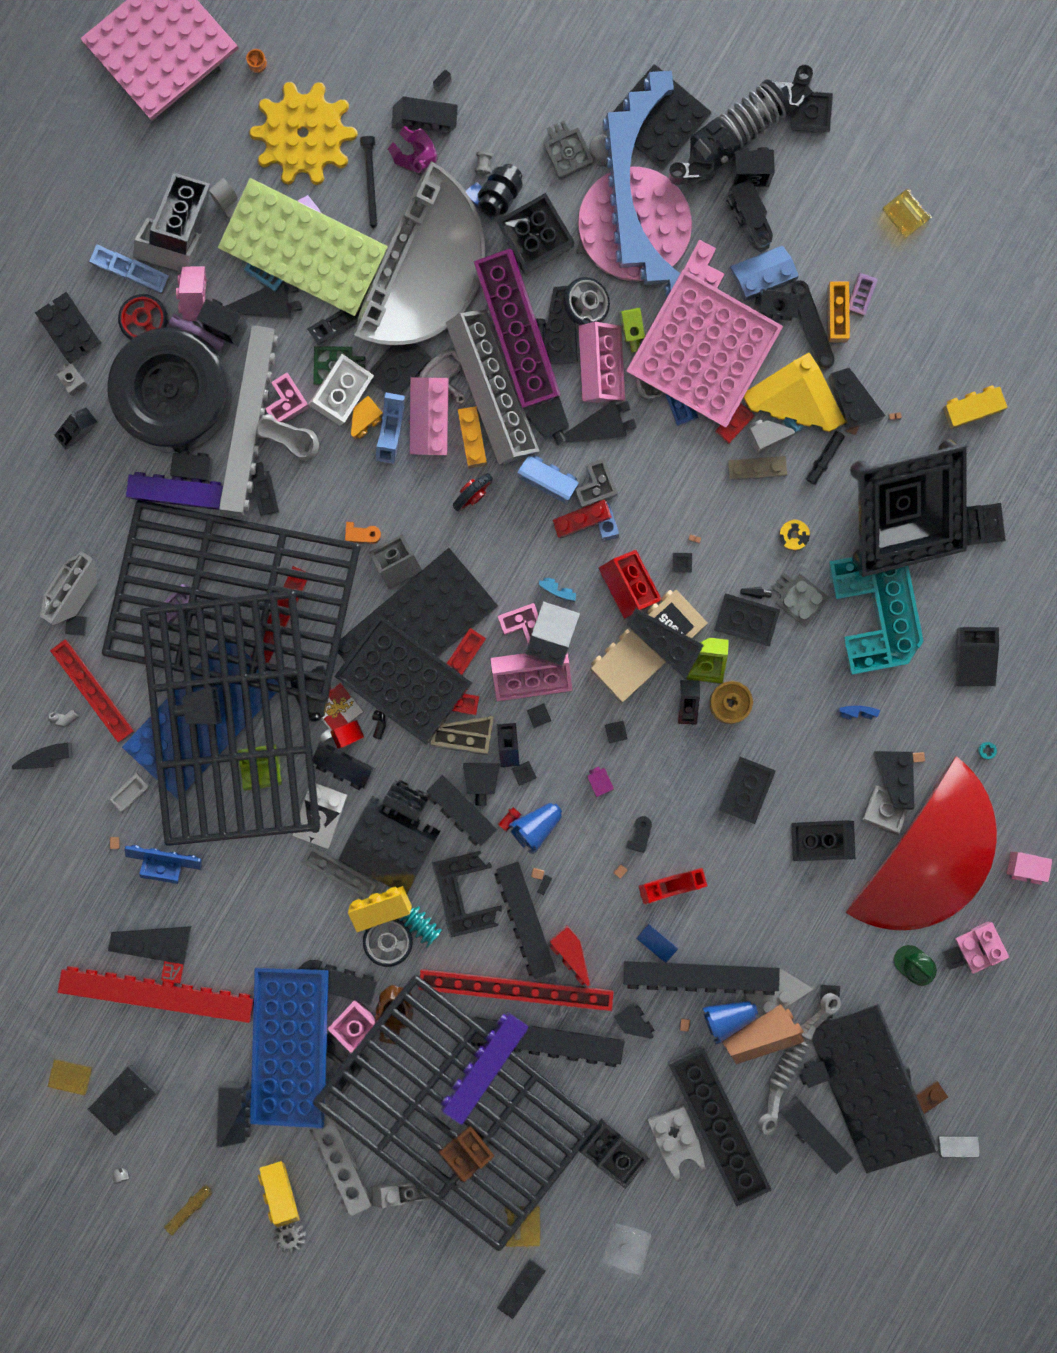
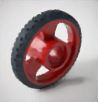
[118,294,168,340]
[453,473,493,512]

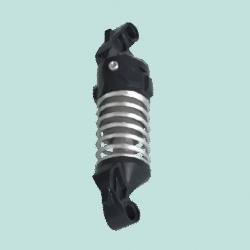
[669,65,813,186]

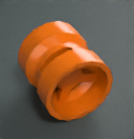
[246,49,267,73]

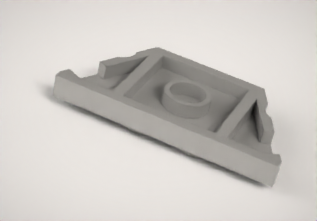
[745,966,813,1025]

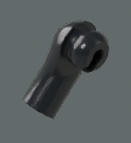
[372,710,386,740]

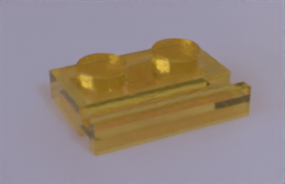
[47,1059,93,1095]

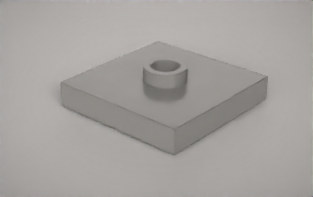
[862,785,908,835]

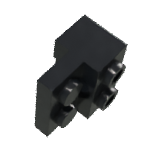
[755,289,801,321]

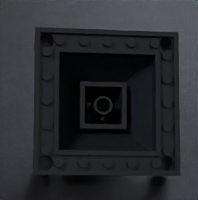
[850,440,967,577]

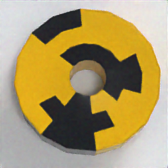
[779,520,810,551]

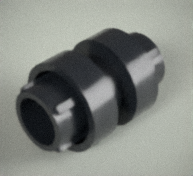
[478,164,523,217]

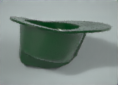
[894,945,937,986]

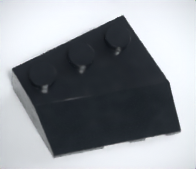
[313,741,376,791]

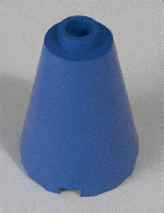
[508,803,562,854]
[702,1001,758,1044]

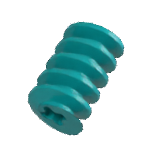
[400,906,442,948]

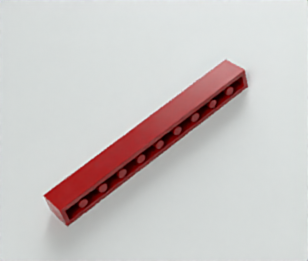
[57,966,254,1023]
[418,969,614,1011]

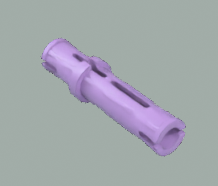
[168,314,225,351]

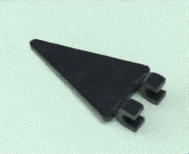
[224,281,302,318]
[564,401,637,443]

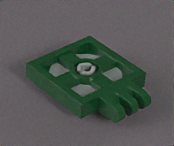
[313,346,366,385]

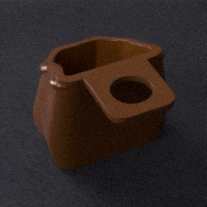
[375,985,413,1044]

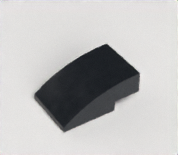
[579,1118,650,1189]

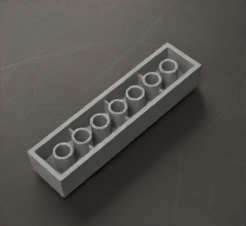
[445,309,539,465]

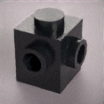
[799,1060,830,1088]

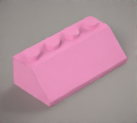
[579,322,625,403]
[410,377,449,455]
[491,653,572,702]

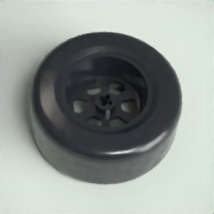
[107,328,232,452]

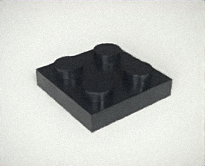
[792,92,833,132]

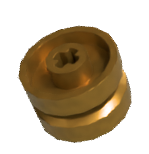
[709,681,753,724]

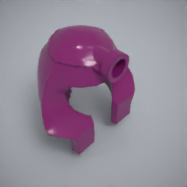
[387,126,438,174]

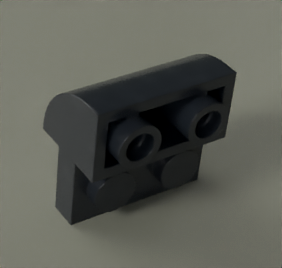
[382,780,429,822]

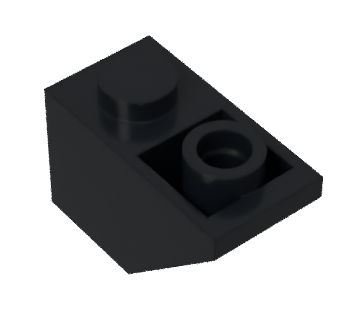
[54,407,97,450]
[613,1003,655,1039]

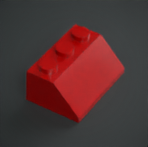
[598,550,662,619]

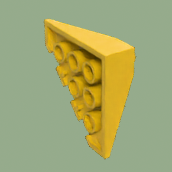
[743,353,846,432]

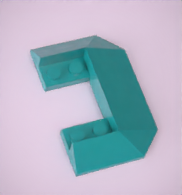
[829,557,924,675]

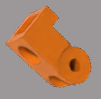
[345,522,381,544]

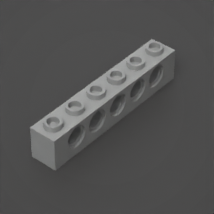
[310,1098,373,1216]

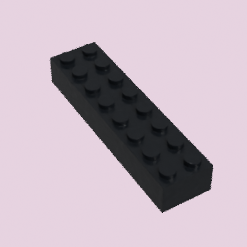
[668,1046,772,1207]

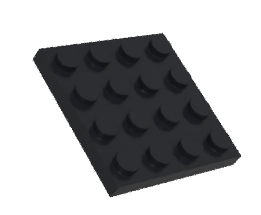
[613,64,712,170]

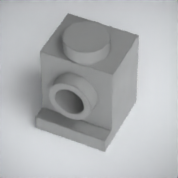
[57,364,87,396]

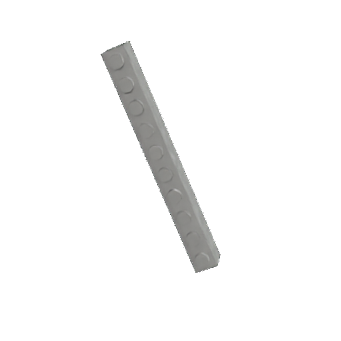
[219,326,279,517]

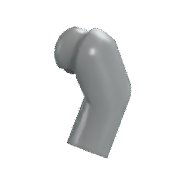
[449,384,465,403]
[48,709,78,727]

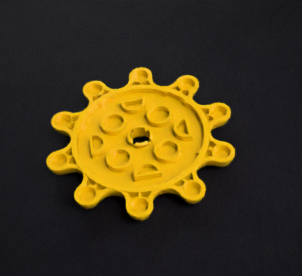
[249,82,358,185]

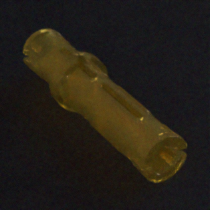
[164,1184,213,1236]

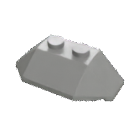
[40,551,97,625]

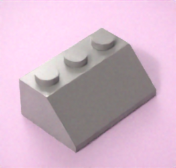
[133,218,201,272]

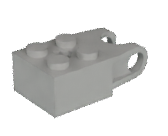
[648,1104,706,1182]

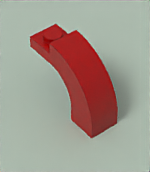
[639,868,707,904]

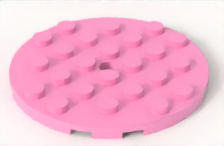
[578,167,692,281]

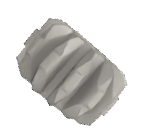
[273,1221,306,1254]

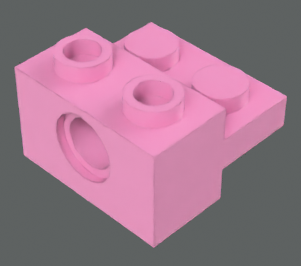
[955,921,1009,974]

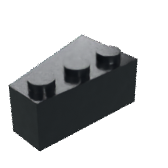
[392,96,458,133]
[828,368,886,430]

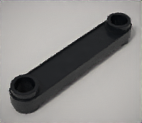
[791,280,835,369]

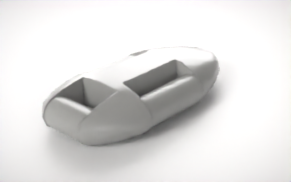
[418,348,462,380]

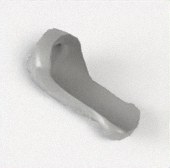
[256,414,319,461]

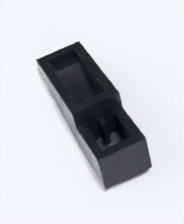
[12,742,73,770]

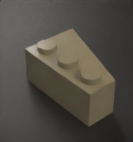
[430,716,494,755]

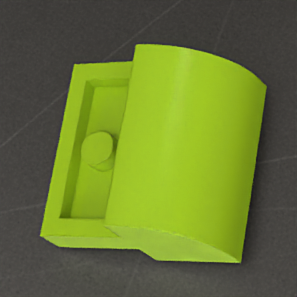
[238,744,282,791]

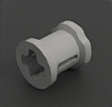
[474,151,493,175]

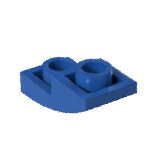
[837,706,880,720]

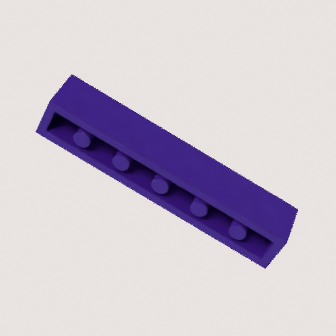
[126,472,223,510]
[441,1012,529,1125]

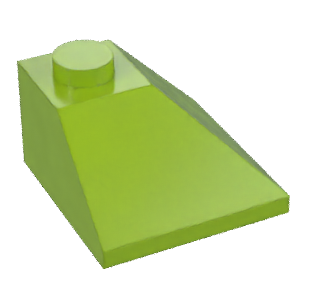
[686,638,728,683]

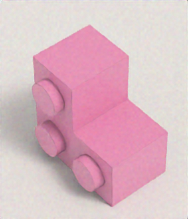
[684,240,724,289]
[176,267,207,321]
[265,373,310,423]
[498,603,538,644]
[1007,852,1052,885]

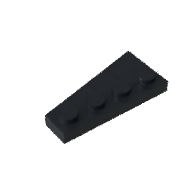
[543,286,578,364]
[626,608,704,679]
[108,926,192,964]

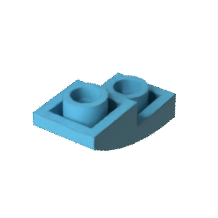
[539,578,576,602]

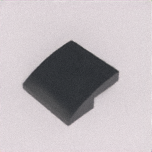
[967,503,1006,545]

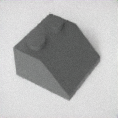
[369,534,422,589]

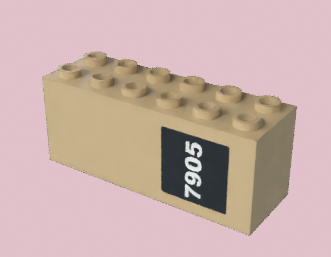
[590,589,708,704]

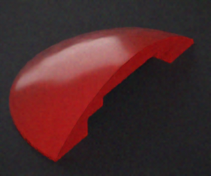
[845,756,997,930]

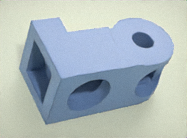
[598,502,619,542]

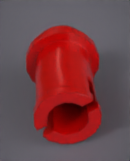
[498,807,522,832]

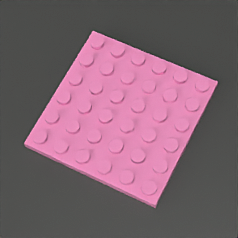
[80,0,239,121]
[626,269,783,427]

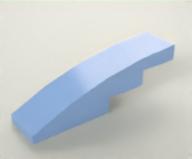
[89,244,169,293]

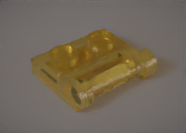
[882,188,932,238]
[505,1206,540,1247]

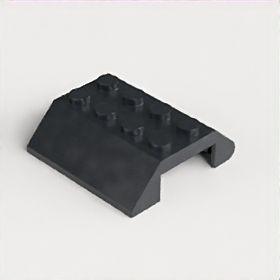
[338,796,441,894]

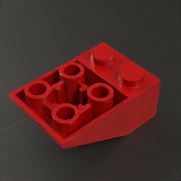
[550,925,590,986]

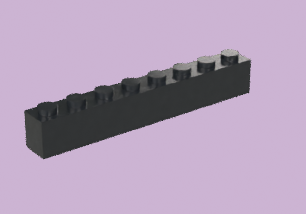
[623,961,780,995]
[469,1016,625,1067]

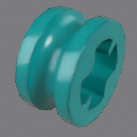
[978,742,997,759]

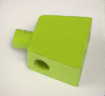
[619,308,645,353]

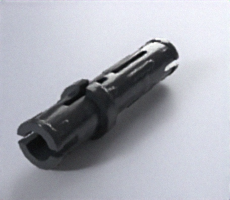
[805,431,845,485]

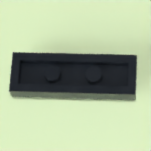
[497,1259,546,1319]

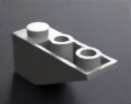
[371,1179,435,1208]

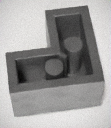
[575,458,618,508]

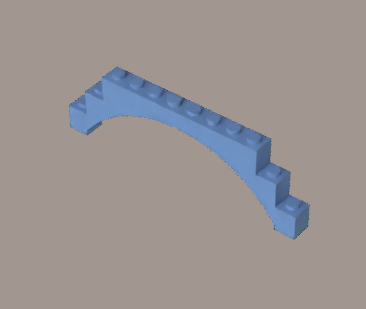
[603,71,680,297]

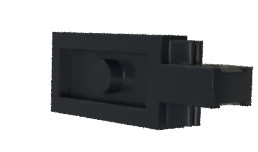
[252,462,279,517]

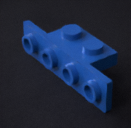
[124,845,202,884]

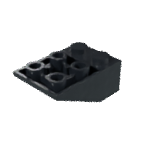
[956,627,999,686]

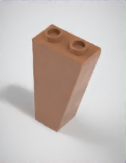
[723,1004,804,1064]

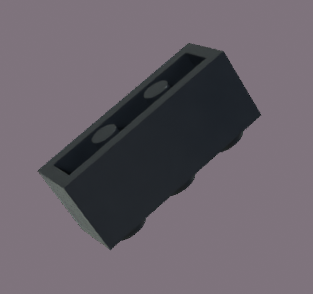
[320,964,378,1005]

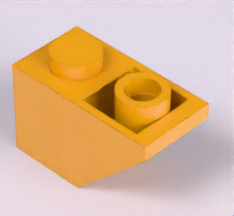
[351,396,383,440]

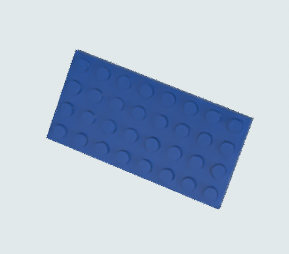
[122,642,279,799]
[250,968,328,1128]

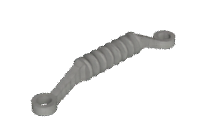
[758,993,841,1135]

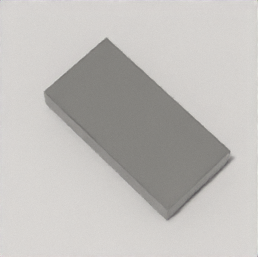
[108,773,150,813]

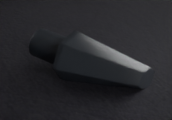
[740,587,772,599]

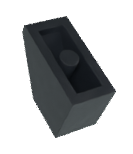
[678,680,700,725]
[497,723,520,767]

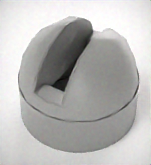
[113,1168,129,1184]

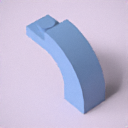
[375,393,405,464]

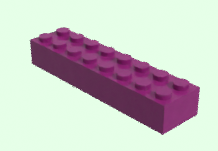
[473,249,561,408]

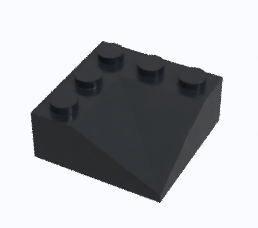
[496,193,575,275]
[217,1081,251,1147]

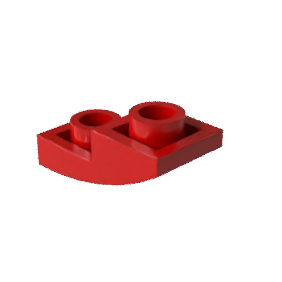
[330,720,364,749]

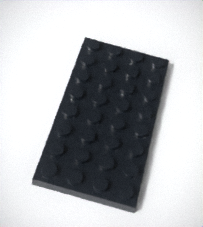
[338,548,498,661]
[812,1004,938,1174]

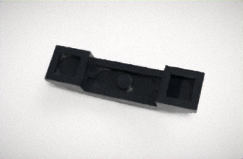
[307,295,366,345]

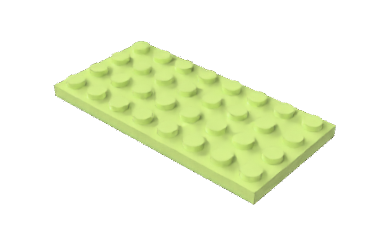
[218,178,388,316]

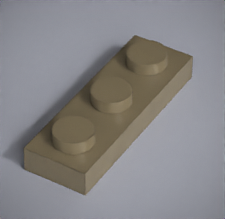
[728,456,787,480]

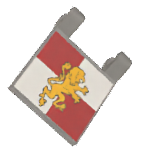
[300,682,364,742]

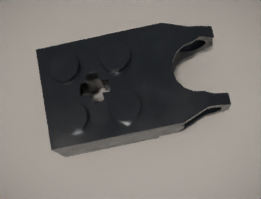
[726,178,773,253]

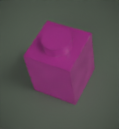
[587,767,614,797]

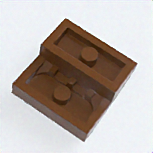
[438,1126,494,1183]

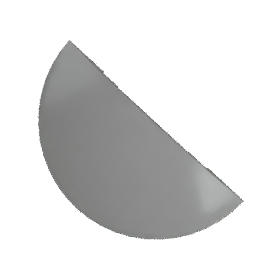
[354,161,485,345]

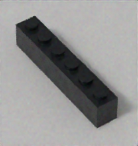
[494,861,556,979]

